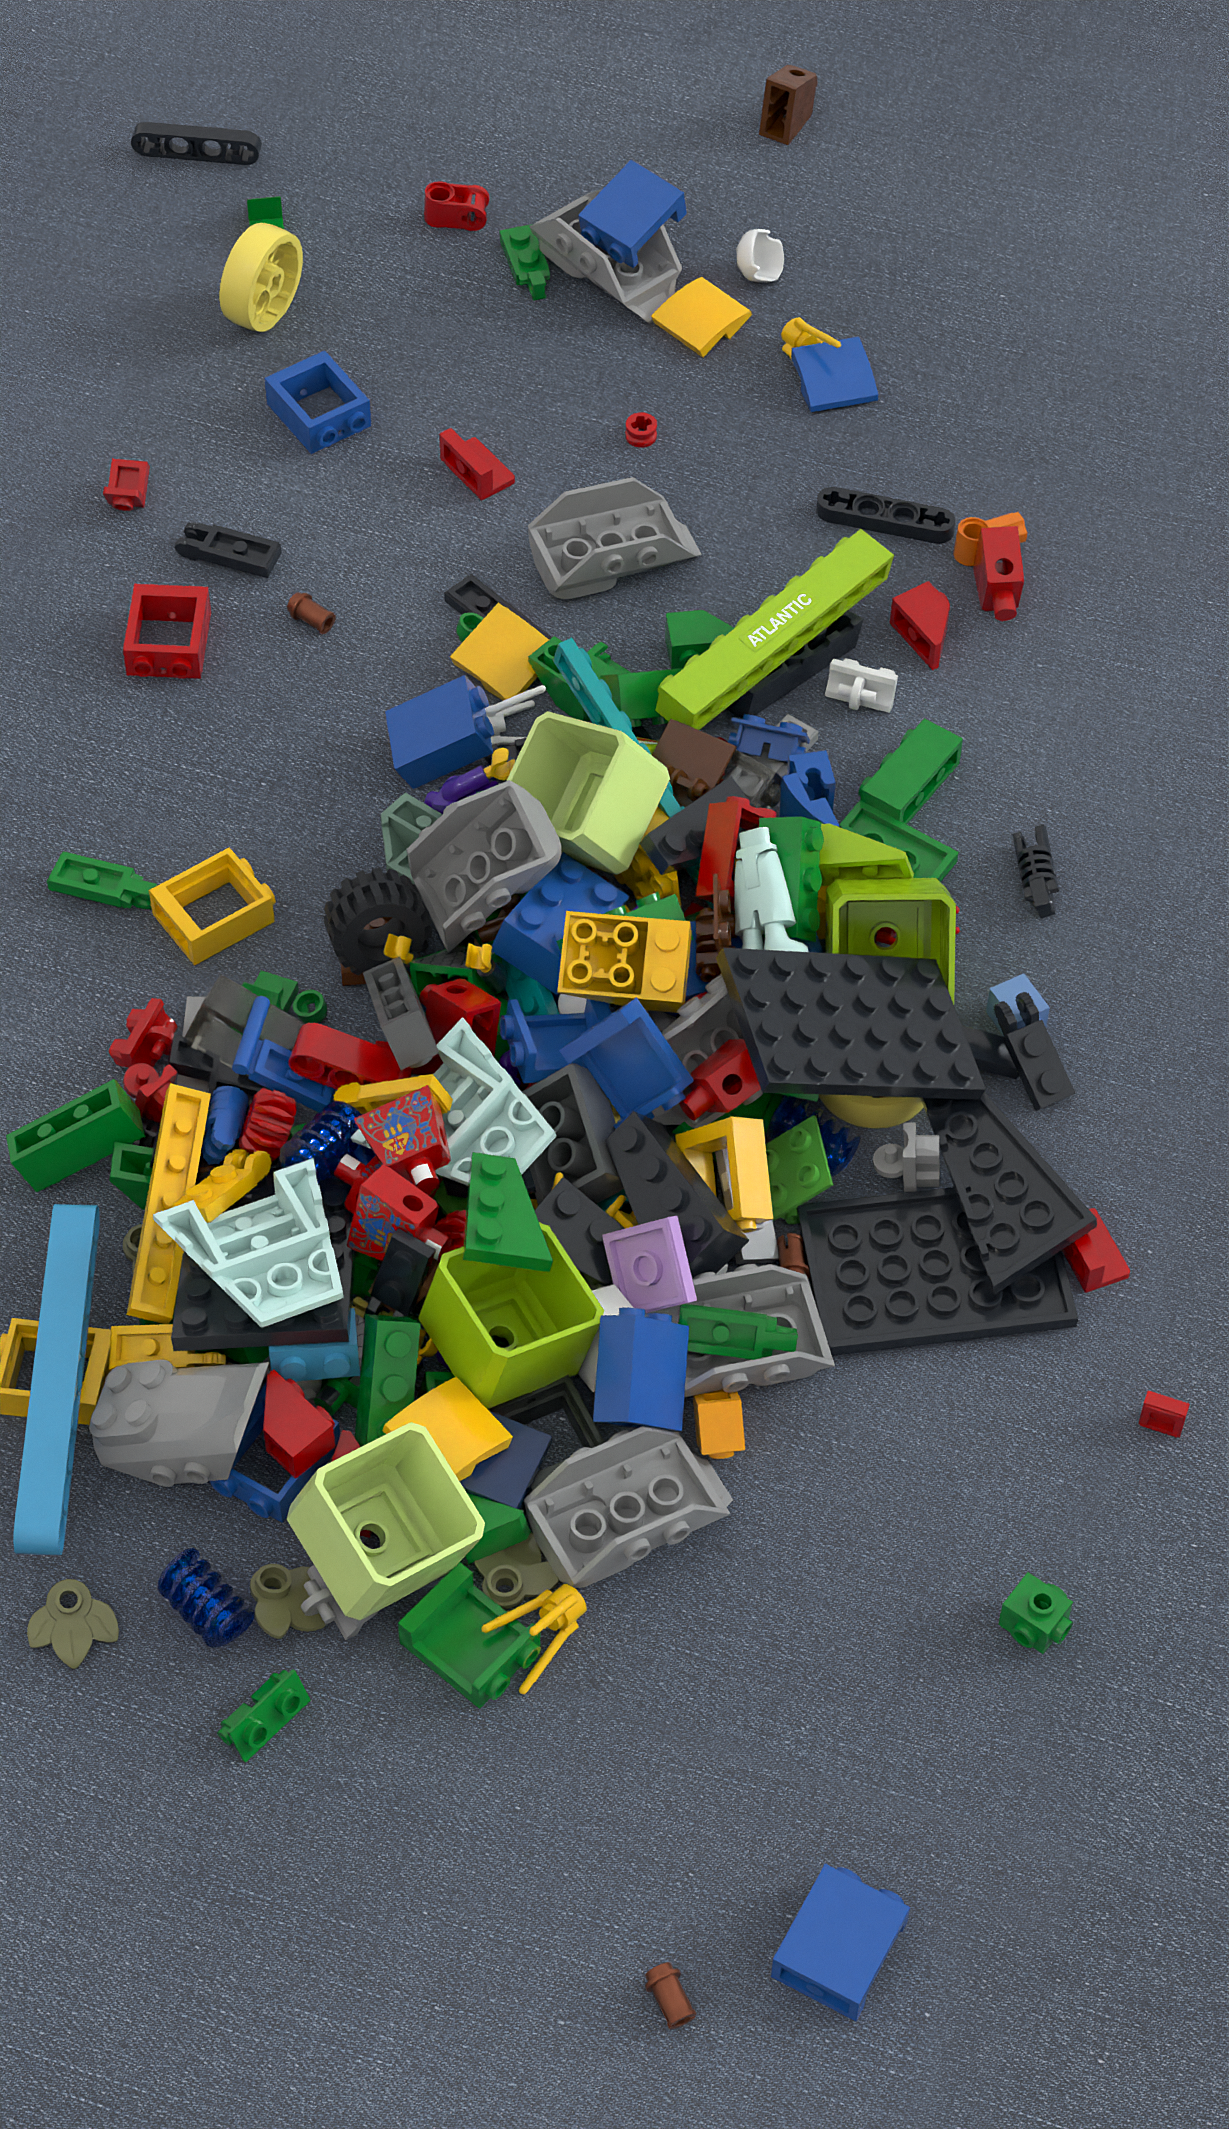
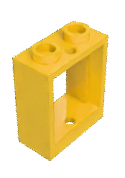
[149,847,276,966]
[675,1117,773,1233]
[0,1318,111,1425]

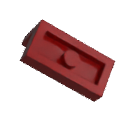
[439,428,515,501]
[1062,1208,1130,1293]

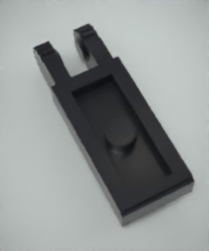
[174,521,282,578]
[993,992,1076,1111]
[363,1228,436,1320]

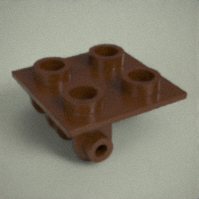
[652,719,737,807]
[696,874,738,982]

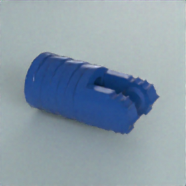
[202,1086,249,1165]

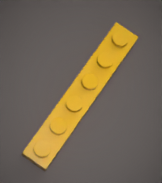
[126,1083,211,1324]

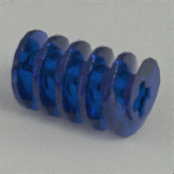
[769,1095,861,1176]
[280,1101,362,1184]
[157,1548,255,1648]

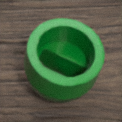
[456,613,484,642]
[293,990,328,1024]

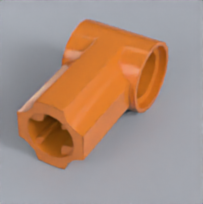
[953,512,1028,566]

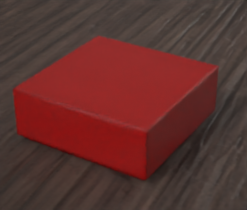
[1138,1390,1190,1438]

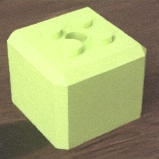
[507,711,670,875]
[287,1422,485,1620]

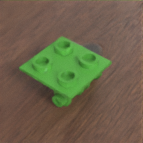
[765,1115,833,1224]

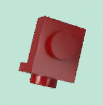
[103,458,150,511]

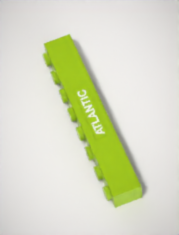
[655,529,894,730]

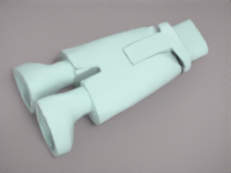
[734,827,808,952]

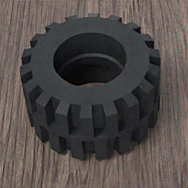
[323,868,432,976]

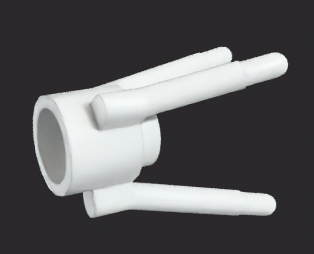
[485,685,546,746]

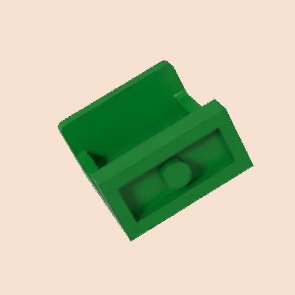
[398,1562,541,1709]

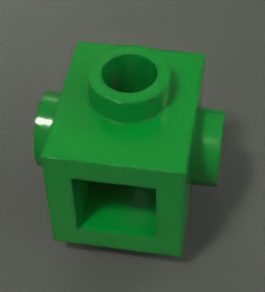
[998,1572,1073,1654]

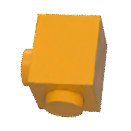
[693,1389,745,1459]

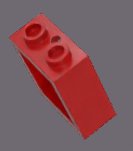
[123,584,211,679]
[695,796,776,912]

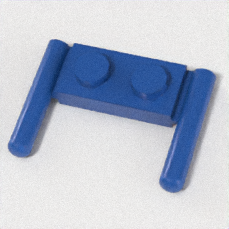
[232,996,348,1121]

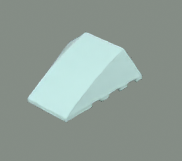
[351,1017,557,1186]
[153,1158,343,1328]

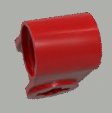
[424,181,490,231]

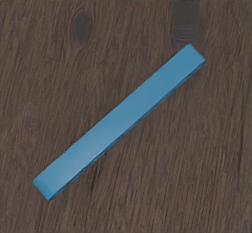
[13,1204,100,1555]

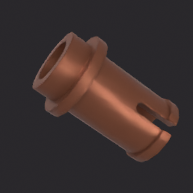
[287,592,336,634]
[777,1233,810,1278]
[645,1962,697,2029]

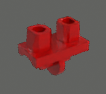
[109,998,178,1068]
[123,1063,178,1123]

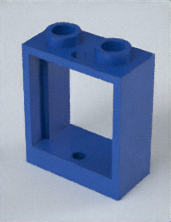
[264,350,371,454]
[210,1383,340,1523]

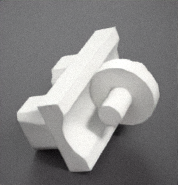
[825,658,898,713]

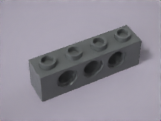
[363,956,439,1070]

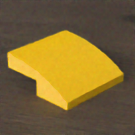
[651,277,752,358]
[450,603,549,701]
[382,1376,513,1481]

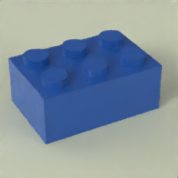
[492,852,629,995]

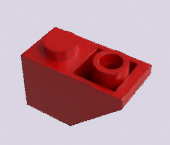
[263,1369,335,1479]

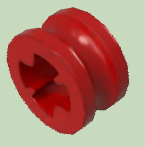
[625,412,657,448]

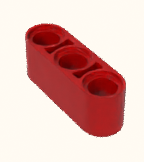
[288,1023,413,1090]

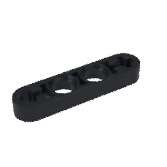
[131,122,262,165]
[816,487,955,544]

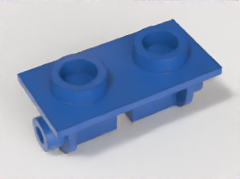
[728,714,810,763]

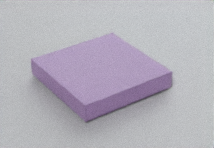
[602,1216,697,1314]

